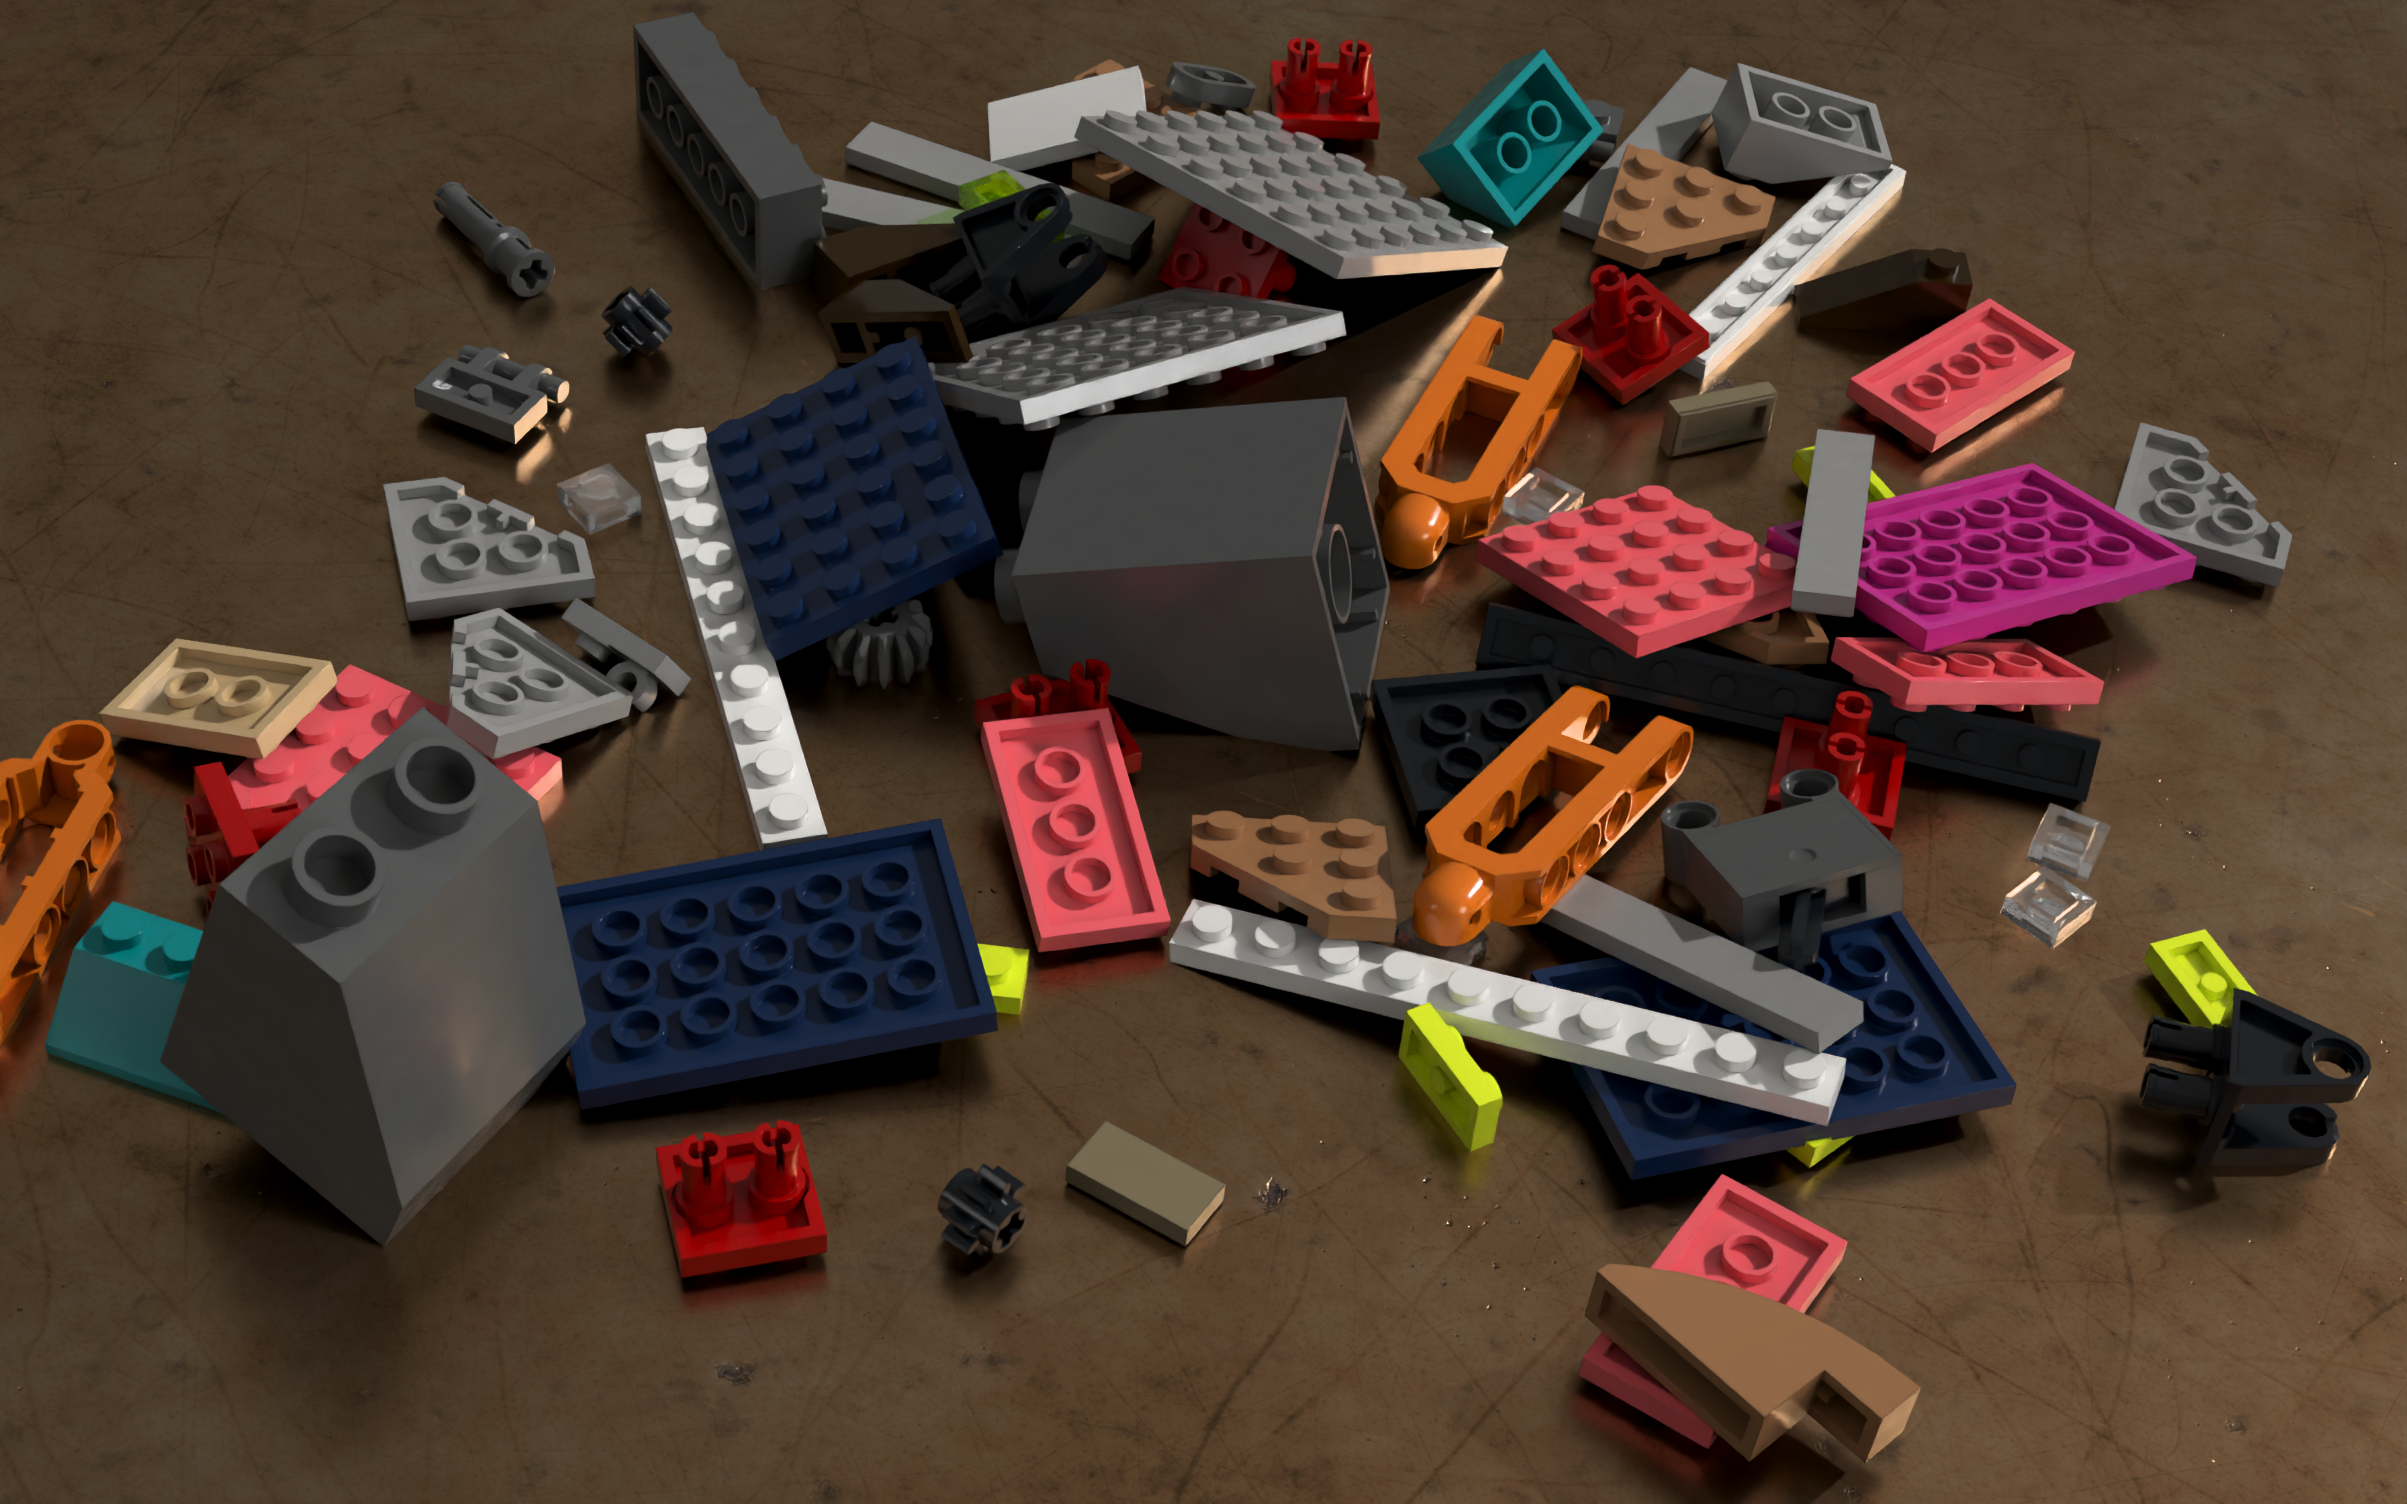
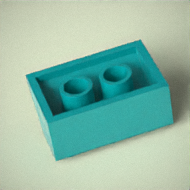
[1417,48,1604,229]
[45,901,221,1113]

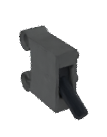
[1661,769,1903,974]

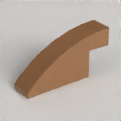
[1584,1264,1921,1463]

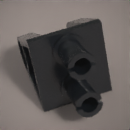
[926,183,1108,337]
[2139,988,2371,1167]

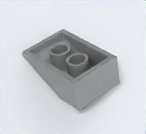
[1711,63,1893,184]

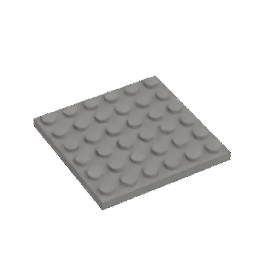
[1074,110,1508,279]
[928,286,1346,431]

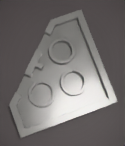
[2114,422,2292,587]
[383,477,596,621]
[447,608,634,759]

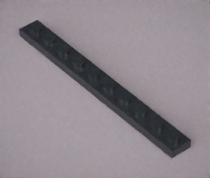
[1475,602,2101,802]

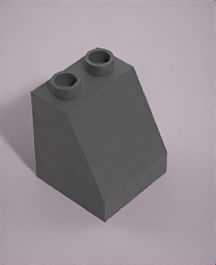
[994,397,1390,752]
[160,707,586,1247]

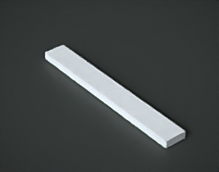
[1678,164,1907,380]

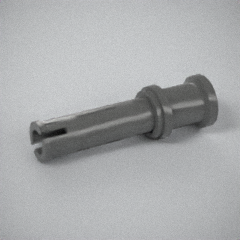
[433,181,555,297]

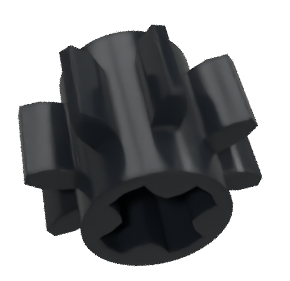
[601,286,673,357]
[938,1164,1028,1257]

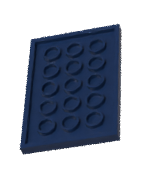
[706,336,1004,661]
[557,818,998,1110]
[1530,911,2017,1180]

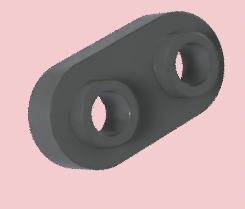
[1165,61,1256,112]

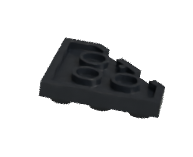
[1369,664,1563,829]

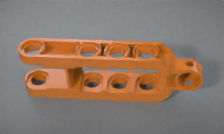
[1375,315,1583,569]
[1413,685,1693,946]
[0,720,121,1047]

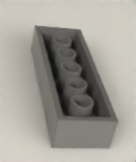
[633,12,828,291]

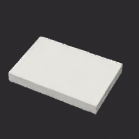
[988,65,1147,172]

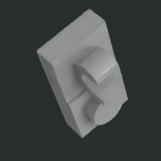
[561,597,691,712]

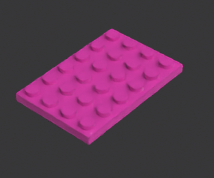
[1765,463,2197,652]

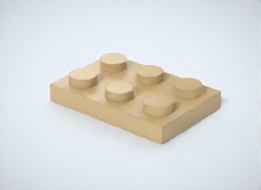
[99,638,338,760]

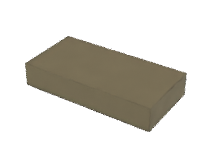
[1659,381,1778,457]
[1066,1121,1225,1246]

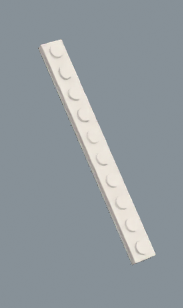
[645,427,828,850]
[1169,899,1846,1126]

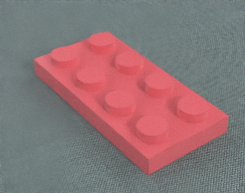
[1846,298,2075,453]
[1830,637,2104,712]
[980,708,1171,953]
[1578,1174,1848,1449]

